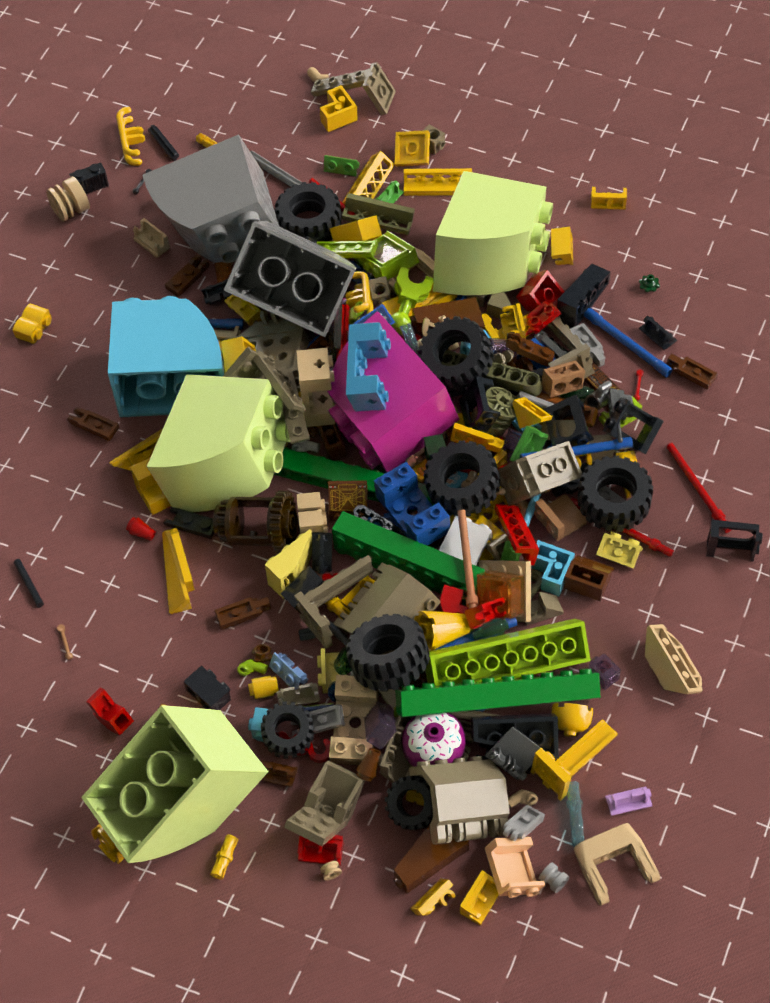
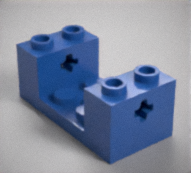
[374,461,450,546]

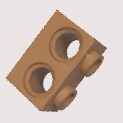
[542,360,585,398]

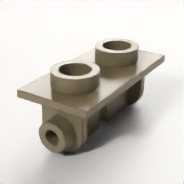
[276,682,320,706]

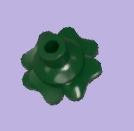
[639,274,660,292]

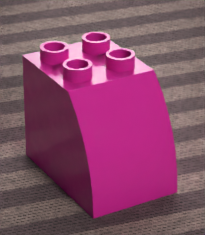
[327,311,460,472]

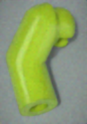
[237,659,268,676]

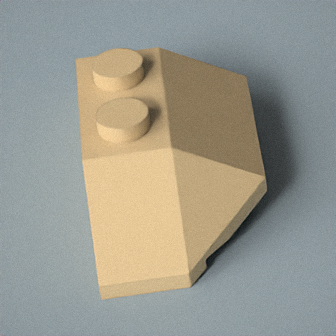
[645,624,703,694]

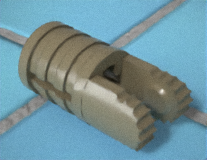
[491,350,514,365]

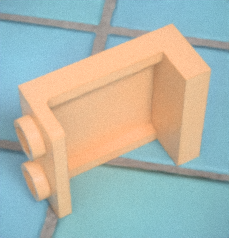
[485,837,545,898]

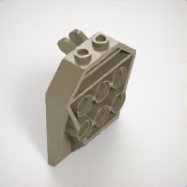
[236,310,310,379]

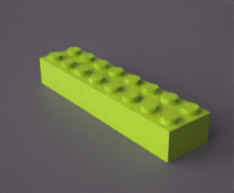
[426,619,591,686]

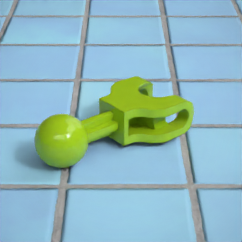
[391,266,433,335]

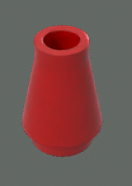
[126,517,156,541]

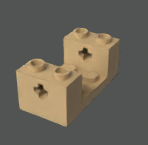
[297,348,335,427]
[329,675,379,765]

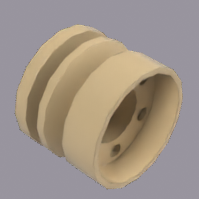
[46,176,90,222]

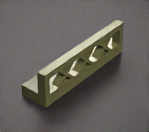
[342,193,415,235]

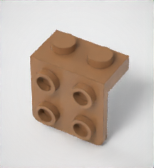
[534,495,587,541]

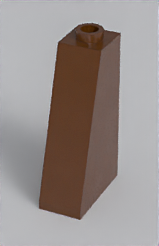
[410,297,485,334]
[393,823,469,894]

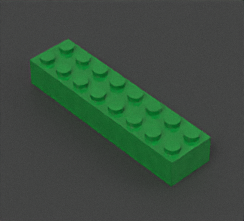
[332,511,485,605]

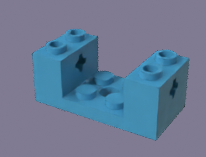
[346,322,391,411]

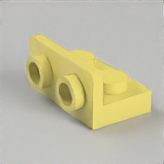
[596,531,643,569]
[317,648,347,693]

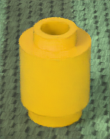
[248,676,279,699]

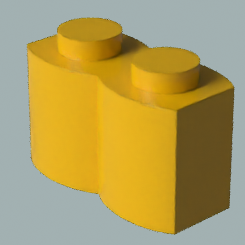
[13,303,52,344]

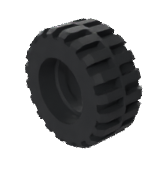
[275,182,342,242]
[419,316,494,391]
[424,441,500,517]
[577,456,653,532]
[346,614,430,692]

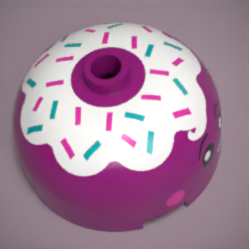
[402,713,465,767]

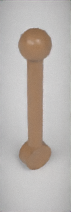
[57,624,73,660]

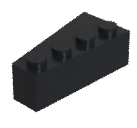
[557,263,611,329]
[471,713,559,759]

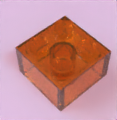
[477,571,524,619]

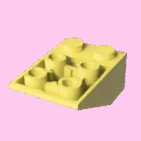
[265,529,312,599]

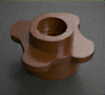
[252,644,273,662]

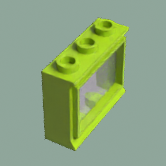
[354,231,419,281]

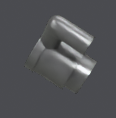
[585,381,612,411]

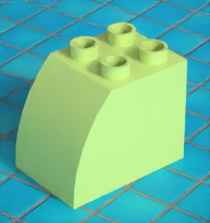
[433,171,553,295]
[147,374,290,512]
[81,705,268,863]

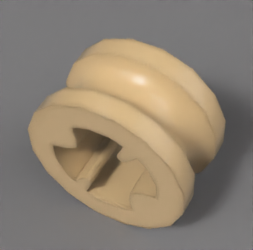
[320,861,342,880]

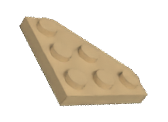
[479,560,531,622]

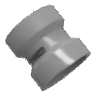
[539,862,569,893]

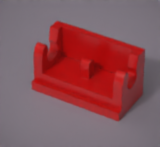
[464,597,507,630]
[297,835,344,866]

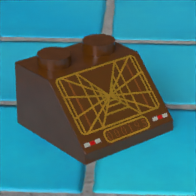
[328,481,368,522]

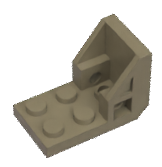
[498,441,582,505]
[284,760,365,846]

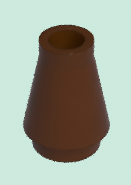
[356,748,381,781]

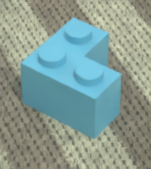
[531,540,575,596]

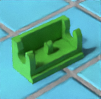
[510,426,549,461]

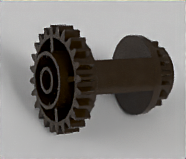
[213,491,298,554]

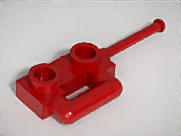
[507,301,561,350]

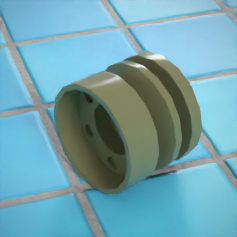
[471,387,517,437]

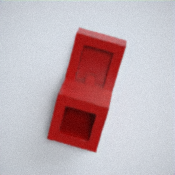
[440,585,469,614]
[86,687,134,735]

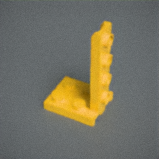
[531,719,618,801]

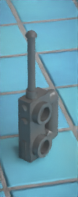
[607,388,633,443]

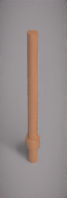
[458,510,478,609]

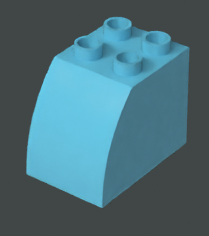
[108,296,224,417]

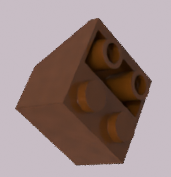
[563,555,614,602]

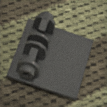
[485,727,545,781]

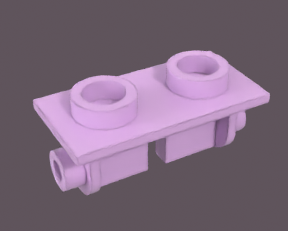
[605,787,652,816]

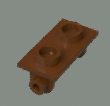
[259,759,298,787]

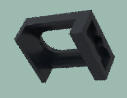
[459,376,501,433]
[543,395,594,447]
[602,398,664,454]
[706,520,763,562]

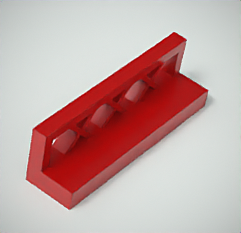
[494,504,539,566]

